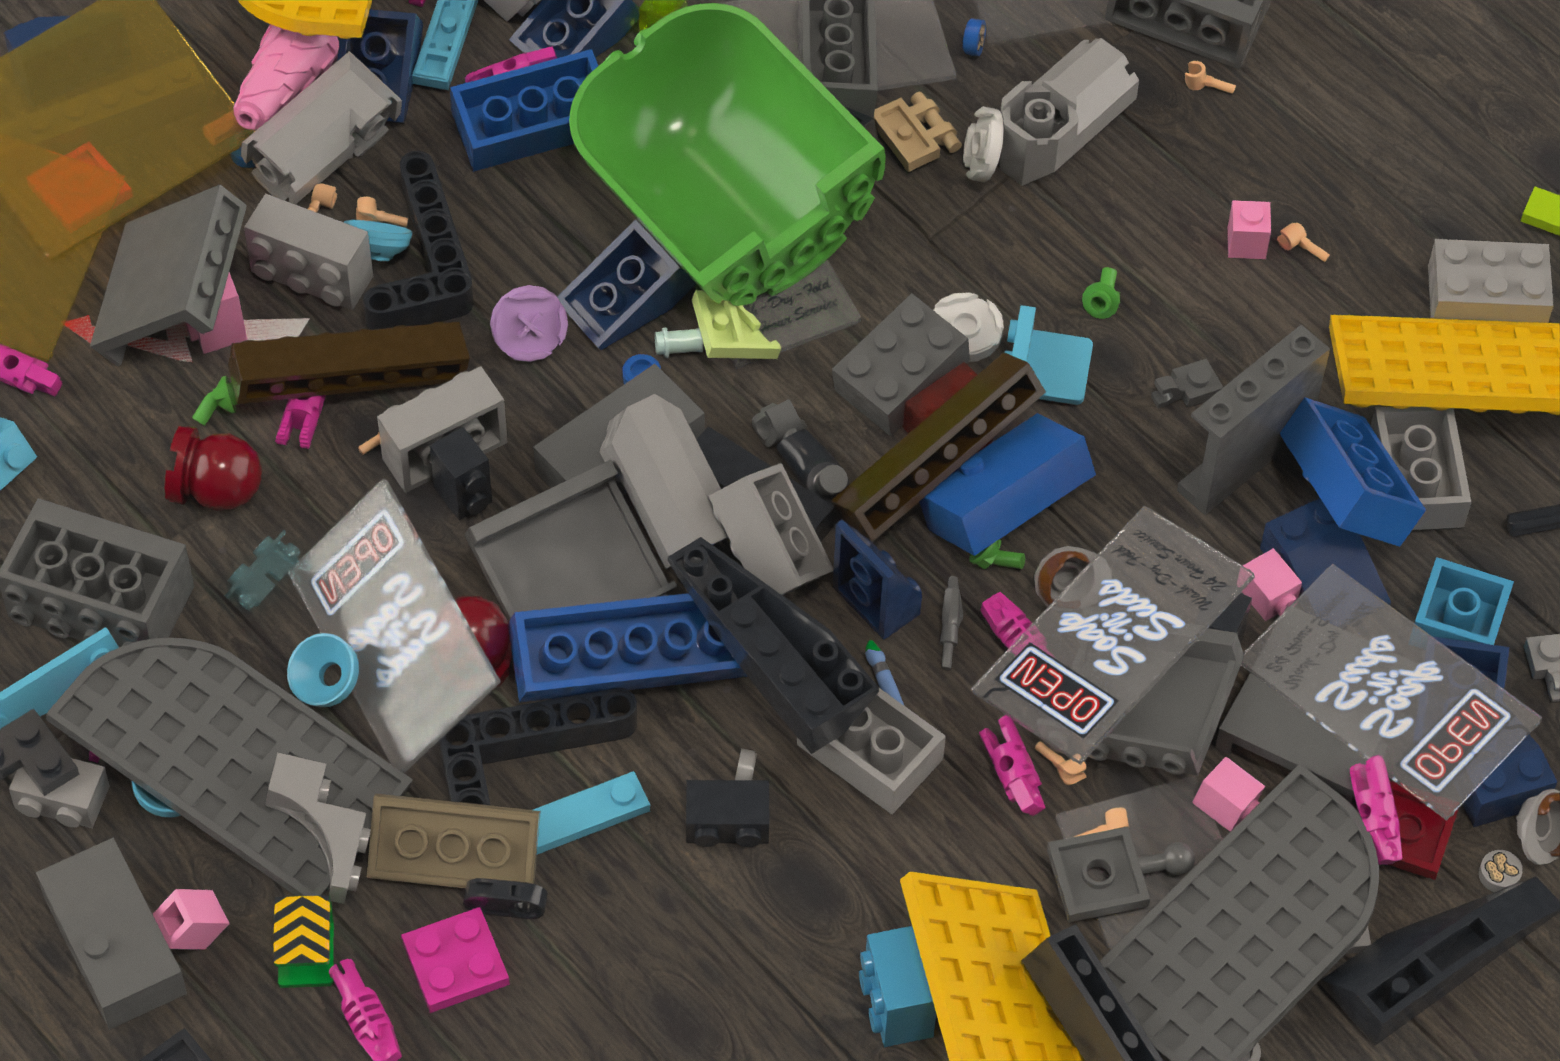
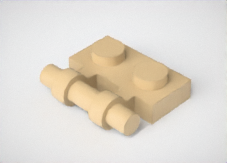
[874,92,962,172]

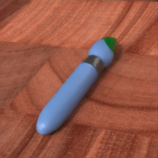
[865,640,904,705]

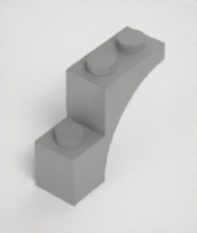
[265,752,371,904]

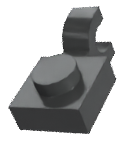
[1151,359,1223,409]

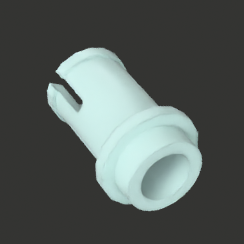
[654,328,703,358]

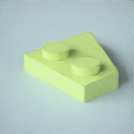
[692,290,781,359]

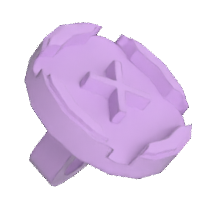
[490,285,568,362]

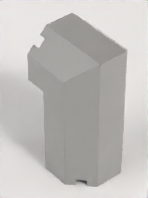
[999,38,1139,186]
[241,51,402,204]
[600,394,729,568]

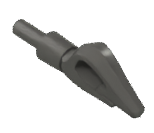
[940,576,964,670]

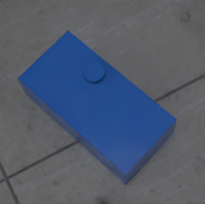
[450,49,598,172]
[1280,397,1426,547]
[919,413,1096,556]

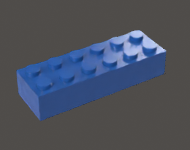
[508,593,748,703]

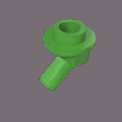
[1082,267,1120,319]
[192,376,238,426]
[969,539,1025,569]

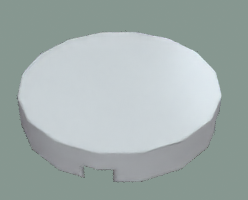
[963,106,1004,182]
[934,293,1004,362]

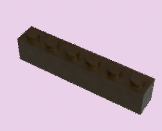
[228,322,470,404]
[831,352,1046,542]

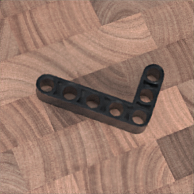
[363,151,474,330]
[439,688,637,806]

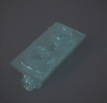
[225,530,300,610]

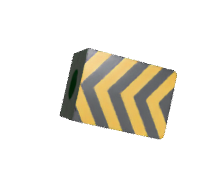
[274,895,334,988]

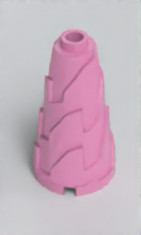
[233,24,339,130]

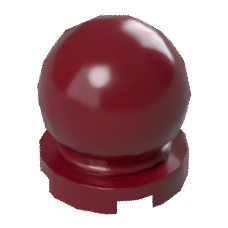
[164,426,262,511]
[430,596,513,694]

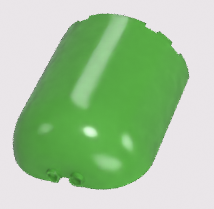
[569,3,886,306]

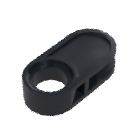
[463,878,548,919]

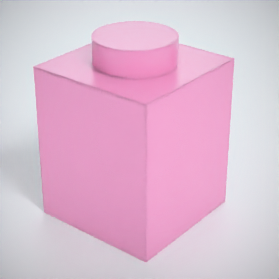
[1227,201,1271,259]
[1237,548,1302,621]
[1192,757,1265,832]
[153,889,230,949]

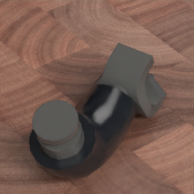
[752,399,849,504]

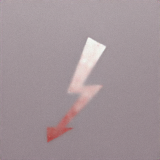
[62,315,310,362]

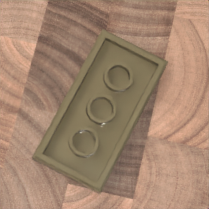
[367,794,541,888]

